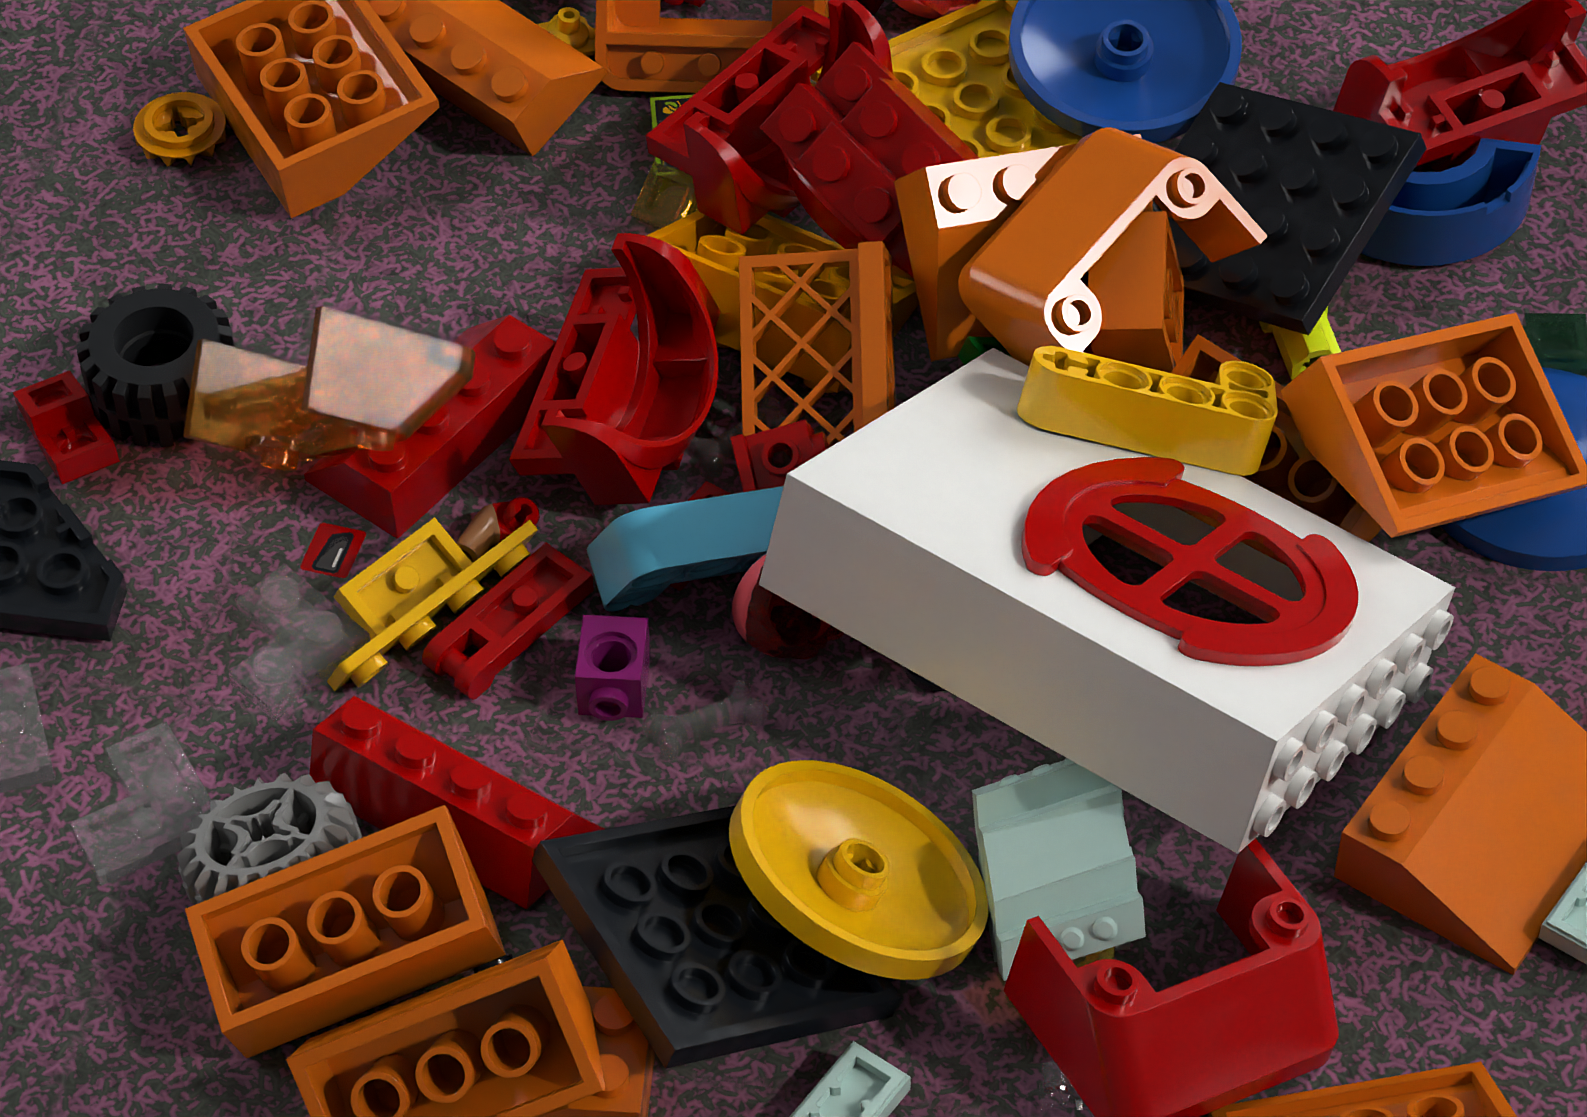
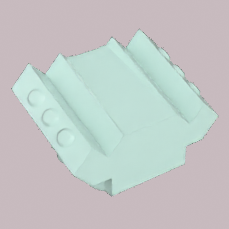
[972,758,1146,981]

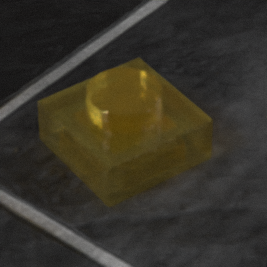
[630,162,698,229]

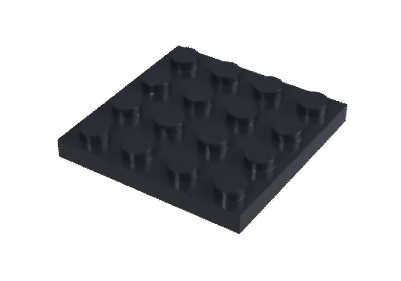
[1153,82,1427,336]
[532,805,902,1069]

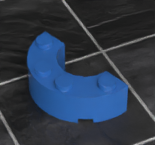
[1361,138,1541,266]

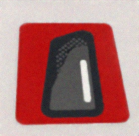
[300,523,366,578]

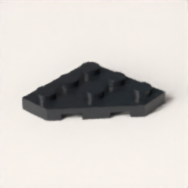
[0,460,127,641]

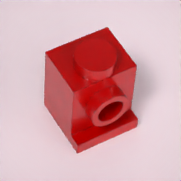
[730,420,830,492]

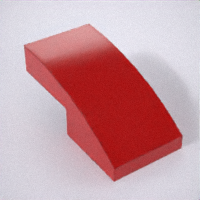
[13,370,120,484]

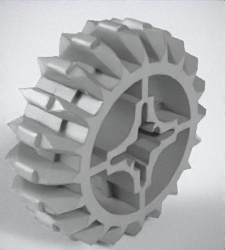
[177,773,362,904]

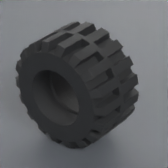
[77,284,241,447]

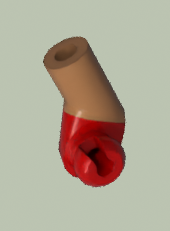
[456,497,540,563]

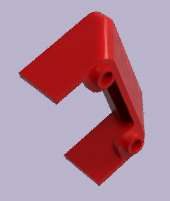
[1003,838,1339,1117]

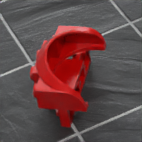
[645,0,893,235]
[1333,0,1587,172]
[759,41,979,281]
[509,233,721,505]

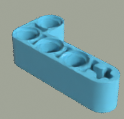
[586,486,784,612]

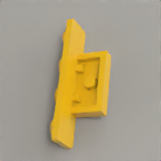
[327,517,538,691]

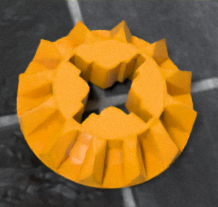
[133,92,226,167]

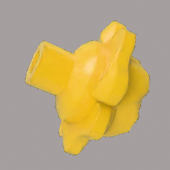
[537,7,595,57]

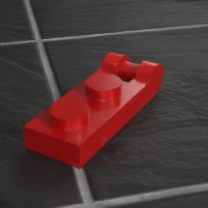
[422,542,594,700]

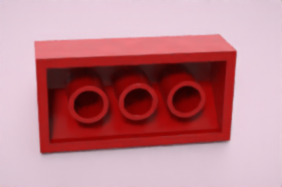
[304,315,556,539]
[309,696,605,909]

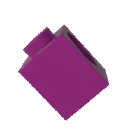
[575,615,651,721]

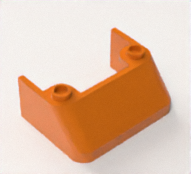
[595,0,829,93]
[958,127,1267,366]

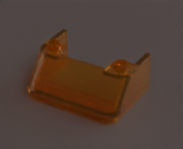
[183,306,476,471]

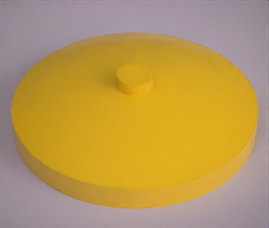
[729,760,989,980]

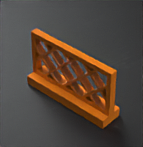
[739,241,896,458]

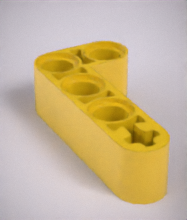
[1016,346,1278,476]

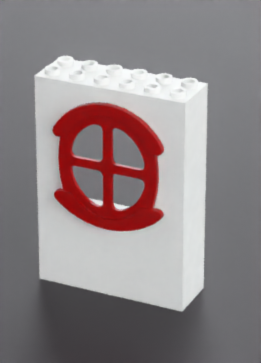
[759,348,1456,854]

